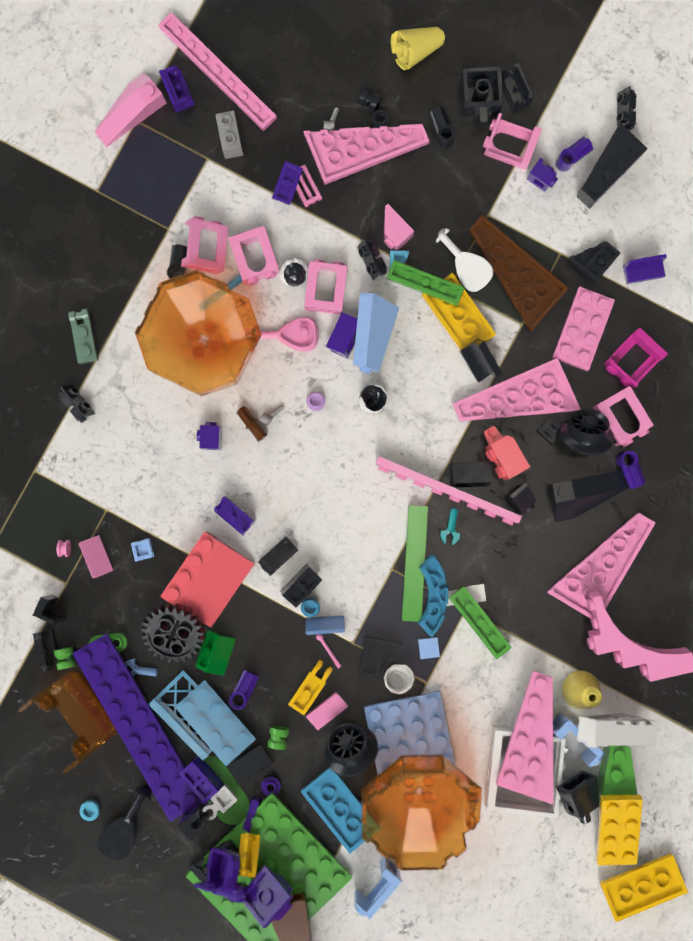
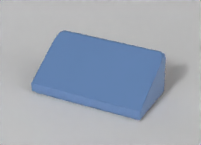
[306,616,345,635]

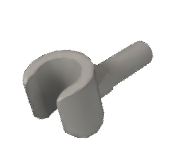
[324,107,339,131]
[259,405,284,425]

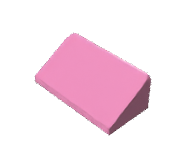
[79,535,114,578]
[306,691,349,730]

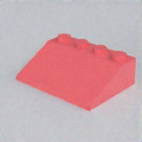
[160,532,254,627]

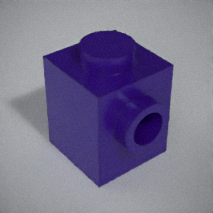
[196,422,222,450]

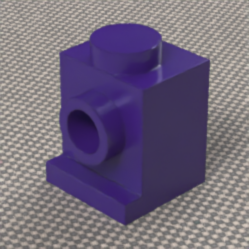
[527,158,559,192]

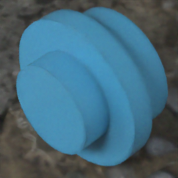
[301,598,320,617]

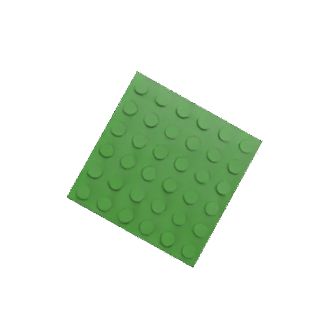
[186,793,353,941]

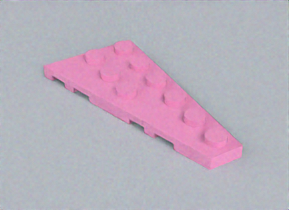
[304,124,429,185]
[452,358,581,422]
[546,513,655,619]
[496,670,553,804]

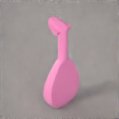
[245,317,319,352]

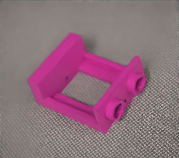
[604,327,668,389]

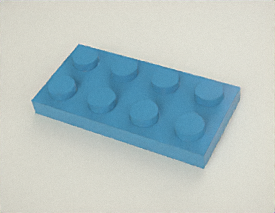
[175,680,256,766]
[301,767,380,854]

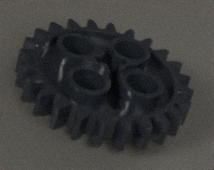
[141,603,205,663]

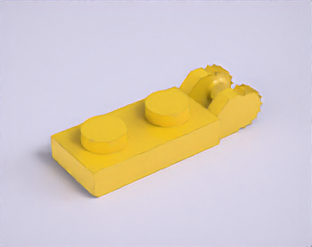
[288,659,333,715]

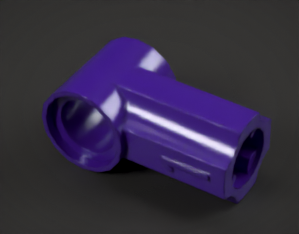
[555,136,594,172]
[616,451,646,489]
[229,669,259,710]

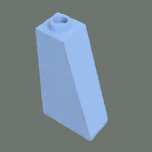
[353,293,399,374]

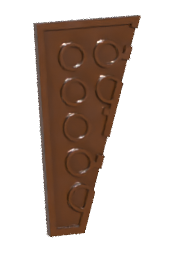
[469,215,569,332]

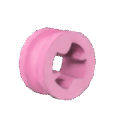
[57,540,71,557]

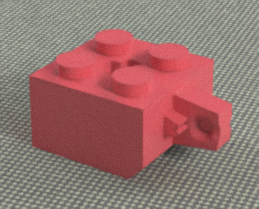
[483,426,530,480]

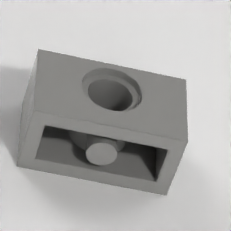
[215,111,243,159]

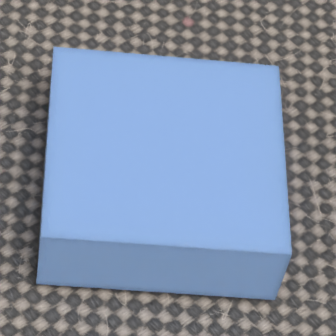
[131,538,155,562]
[418,637,440,659]

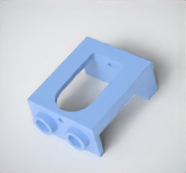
[553,713,604,768]
[354,856,401,919]

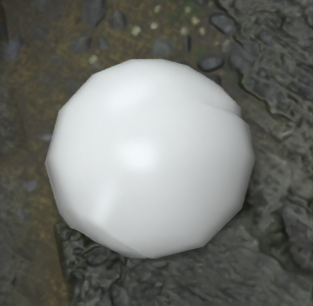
[384,664,414,694]

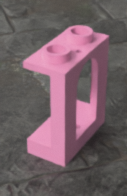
[483,113,542,170]
[181,216,228,274]
[228,226,279,285]
[304,259,348,314]
[592,386,654,447]

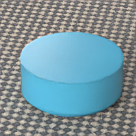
[80,799,101,821]

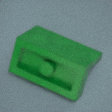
[195,630,236,676]

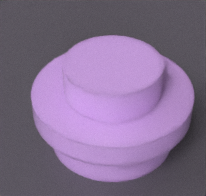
[306,392,325,411]

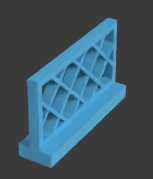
[148,670,212,760]

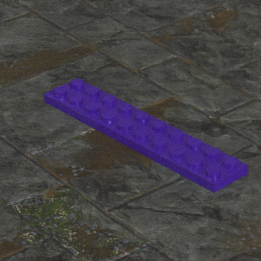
[72,633,203,822]

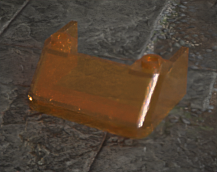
[18,672,117,773]

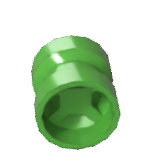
[54,646,77,670]
[267,726,289,750]

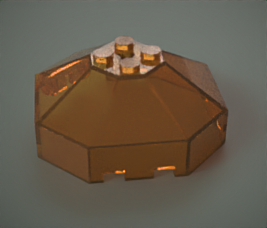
[135,270,262,397]
[361,754,482,871]

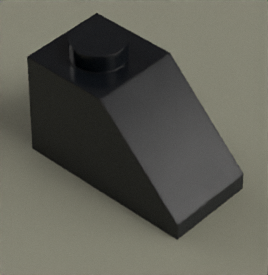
[505,483,537,514]

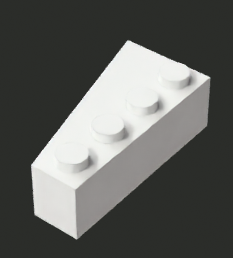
[577,713,658,748]

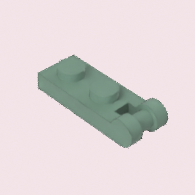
[68,308,98,364]

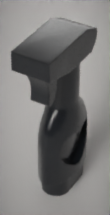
[189,839,239,882]

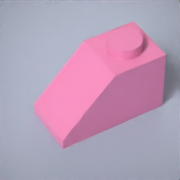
[384,204,414,251]

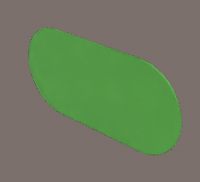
[204,756,250,825]

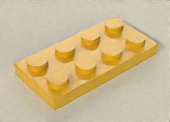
[421,273,497,350]
[596,794,643,865]
[599,853,688,922]

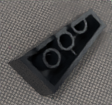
[576,123,648,209]

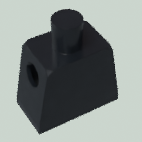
[556,770,600,824]

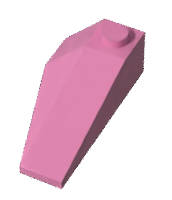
[95,73,166,147]

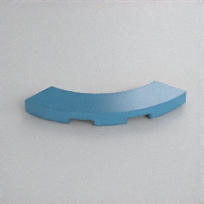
[418,554,449,637]

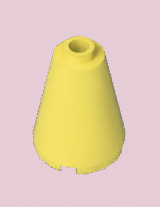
[391,27,445,70]
[562,670,602,710]

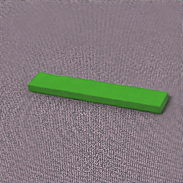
[402,505,428,622]

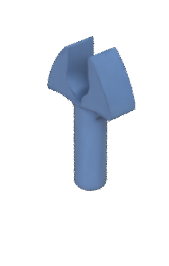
[125,658,158,677]

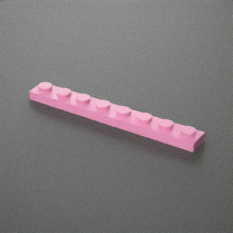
[158,13,277,131]
[375,457,522,525]

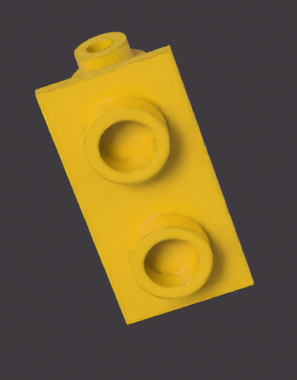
[238,833,261,878]

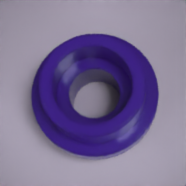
[261,776,281,796]

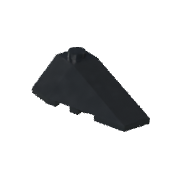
[548,470,627,522]

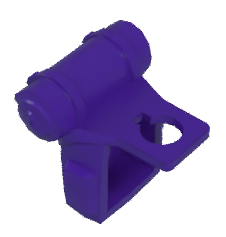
[194,848,247,903]

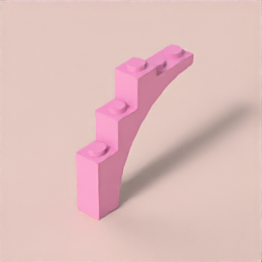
[587,591,693,682]

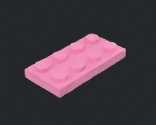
[552,286,615,371]

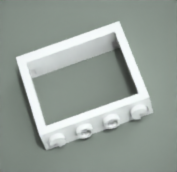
[484,727,568,818]

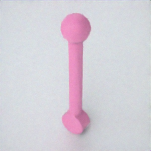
[316,634,342,669]

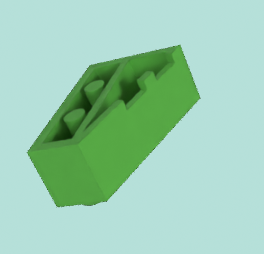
[598,745,638,801]

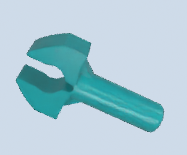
[440,508,460,545]

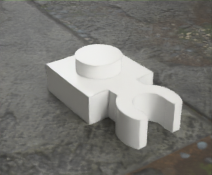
[202,784,238,820]

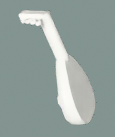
[436,228,494,292]

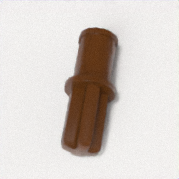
[237,406,267,442]

